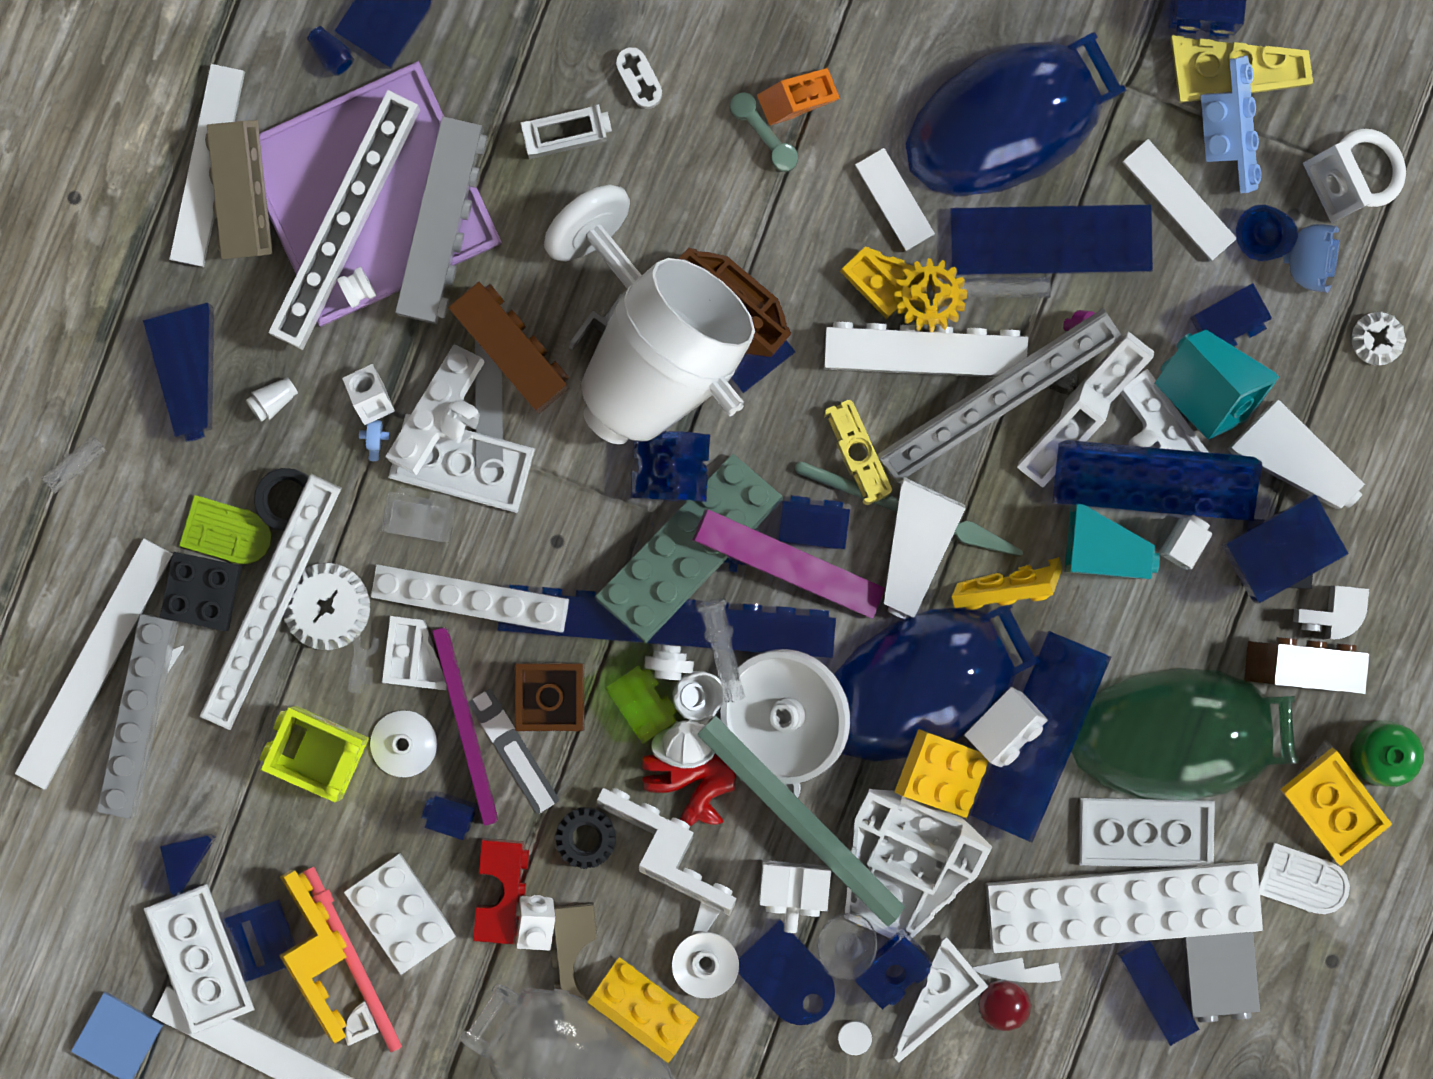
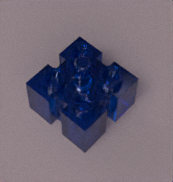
[630,431,710,502]

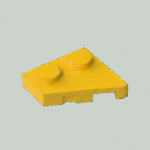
[840,246,924,319]

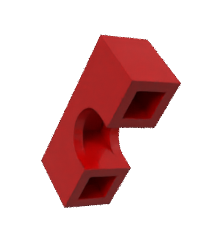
[473,838,529,944]

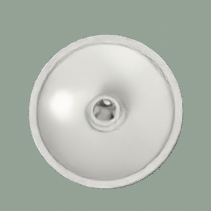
[720,649,850,784]

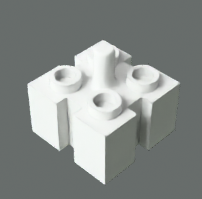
[759,860,831,933]

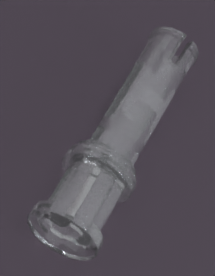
[697,598,746,703]

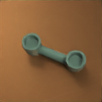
[730,92,798,172]

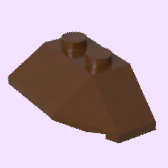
[678,247,791,357]

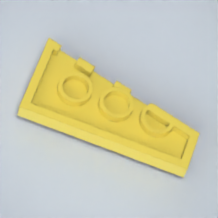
[1170,35,1313,103]

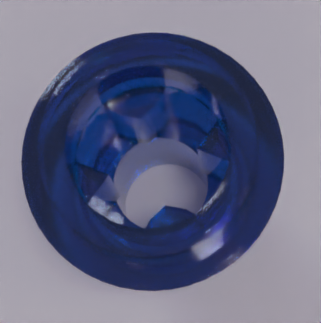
[307,26,354,76]

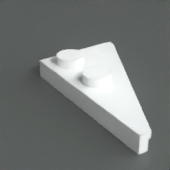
[893,936,988,1063]

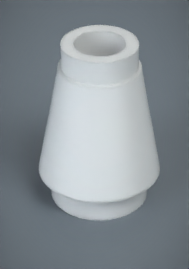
[246,377,298,422]

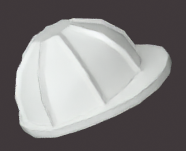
[652,720,715,768]

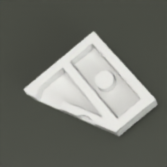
[382,616,447,690]

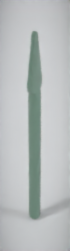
[795,462,1023,556]

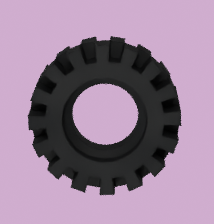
[555,807,616,869]

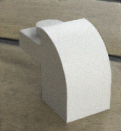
[1293,586,1369,639]

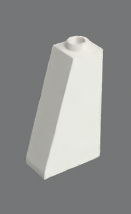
[1227,400,1365,509]
[884,477,965,619]

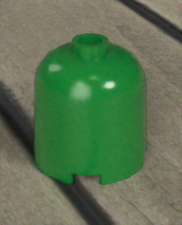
[1350,720,1424,787]

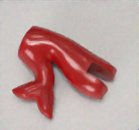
[642,753,736,827]

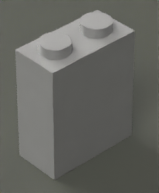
[1182,932,1260,1022]

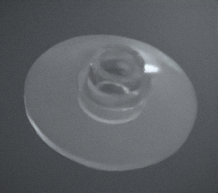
[817,913,877,980]

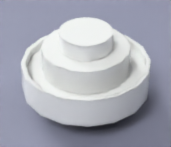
[644,644,694,680]

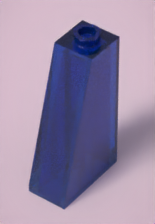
[143,302,214,442]

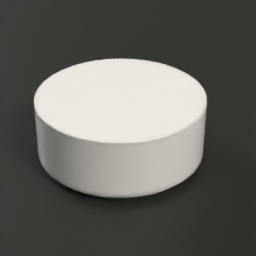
[838,1020,872,1055]

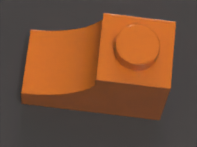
[757,68,840,126]

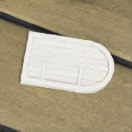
[1259,843,1350,914]

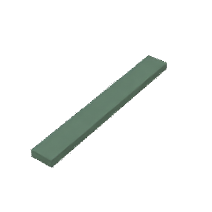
[698,716,905,927]

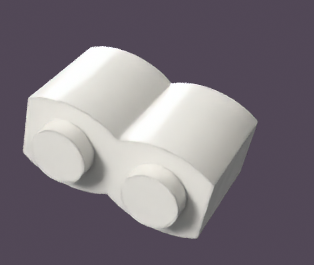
[1159,515,1213,570]

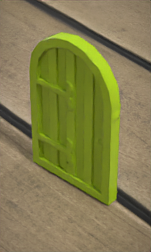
[179,495,272,564]

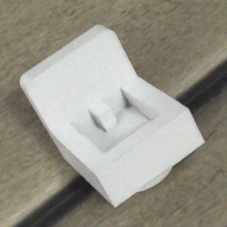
[516,895,555,950]

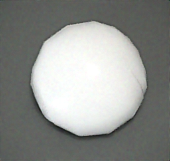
[672,671,726,722]

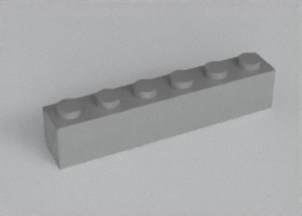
[395,116,488,324]
[97,614,179,819]

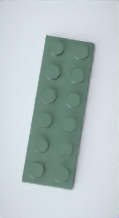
[596,454,783,644]

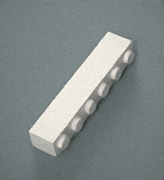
[824,322,1028,378]

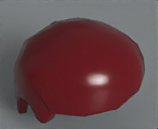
[978,980,1032,1031]

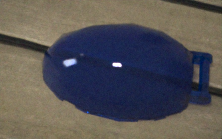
[905,32,1127,197]
[834,604,1041,762]

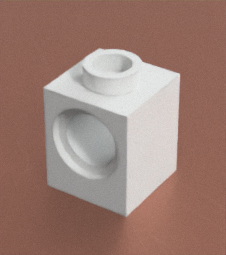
[342,364,395,425]

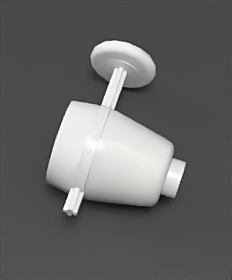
[544,185,755,444]

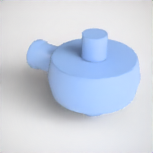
[359,420,390,461]

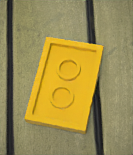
[894,729,989,818]
[1280,747,1392,866]
[587,957,699,1063]

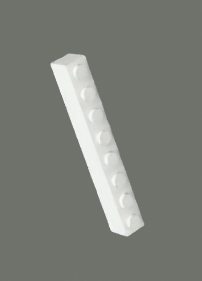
[269,90,420,350]

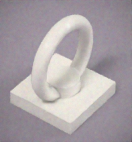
[1303,129,1406,223]

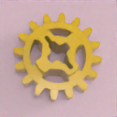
[894,258,967,332]

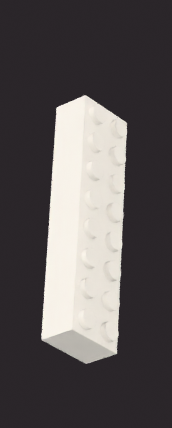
[985,861,1263,953]

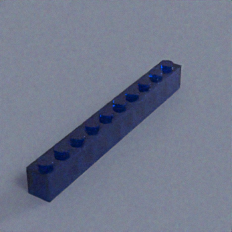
[497,584,836,658]

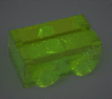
[605,665,678,744]

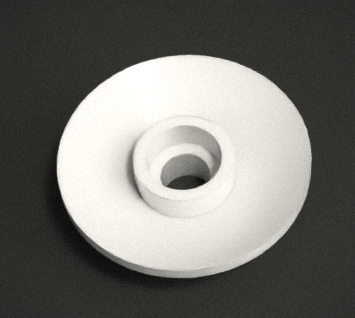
[370,710,437,777]
[672,932,739,998]

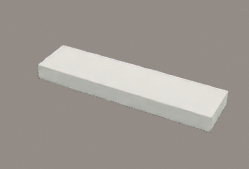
[1122,139,1237,262]

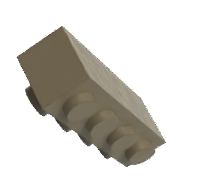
[205,120,272,259]

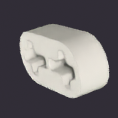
[616,47,662,109]

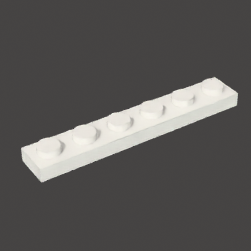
[371,565,569,632]

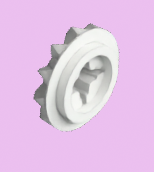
[1352,312,1406,365]

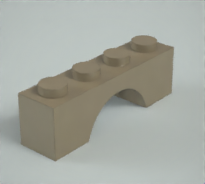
[551,903,608,1044]

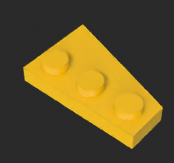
[952,557,1062,610]

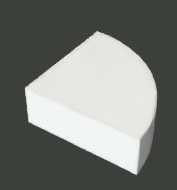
[345,1001,379,1046]

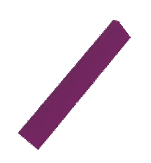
[692,509,885,619]
[433,627,499,826]

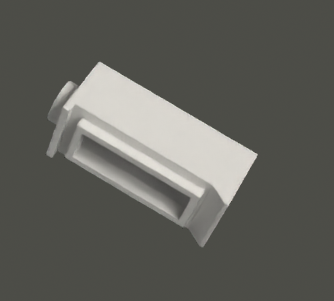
[520,104,612,159]

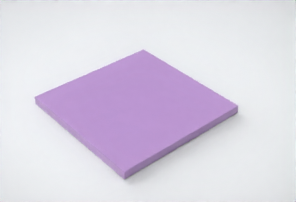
[259,61,502,327]

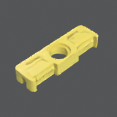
[824,400,892,505]

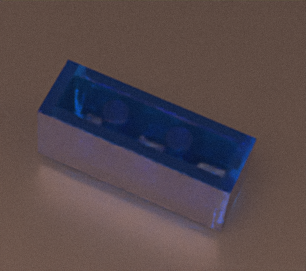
[1116,940,1200,1046]

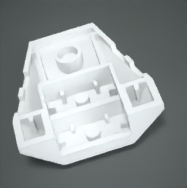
[844,789,992,945]

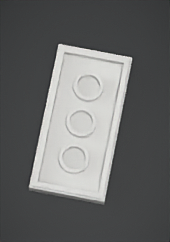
[388,414,535,513]
[1078,798,1215,867]
[144,884,255,1035]

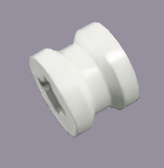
[337,266,376,308]

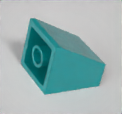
[1154,330,1280,440]
[1064,504,1160,580]

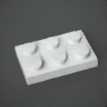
[344,853,457,975]

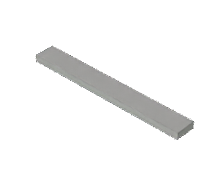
[877,308,1123,483]

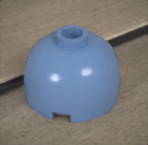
[1284,224,1339,293]

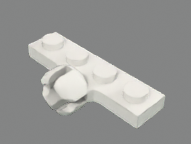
[385,344,485,475]
[1121,369,1226,498]

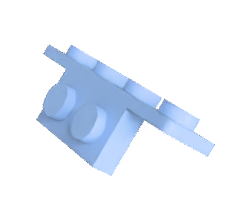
[1201,56,1261,193]

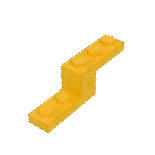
[279,870,347,1044]

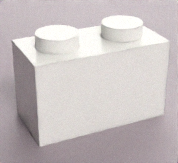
[965,687,1048,767]

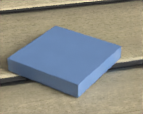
[71,992,164,1079]

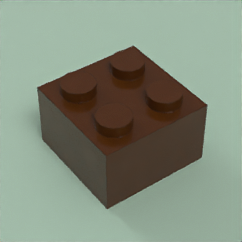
[515,663,585,731]

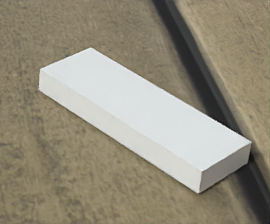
[855,148,935,252]

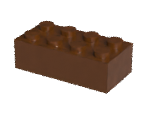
[448,282,570,414]

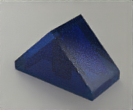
[160,834,217,896]

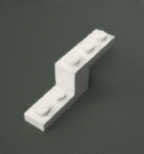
[1017,332,1155,487]
[597,788,736,916]

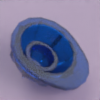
[1236,204,1298,261]

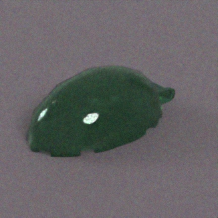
[1067,668,1299,801]

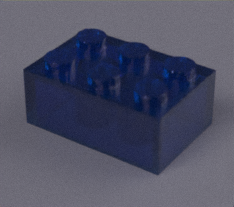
[1221,494,1349,603]

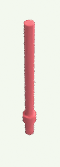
[303,866,402,1053]

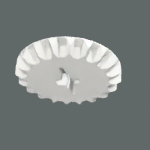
[284,563,370,650]

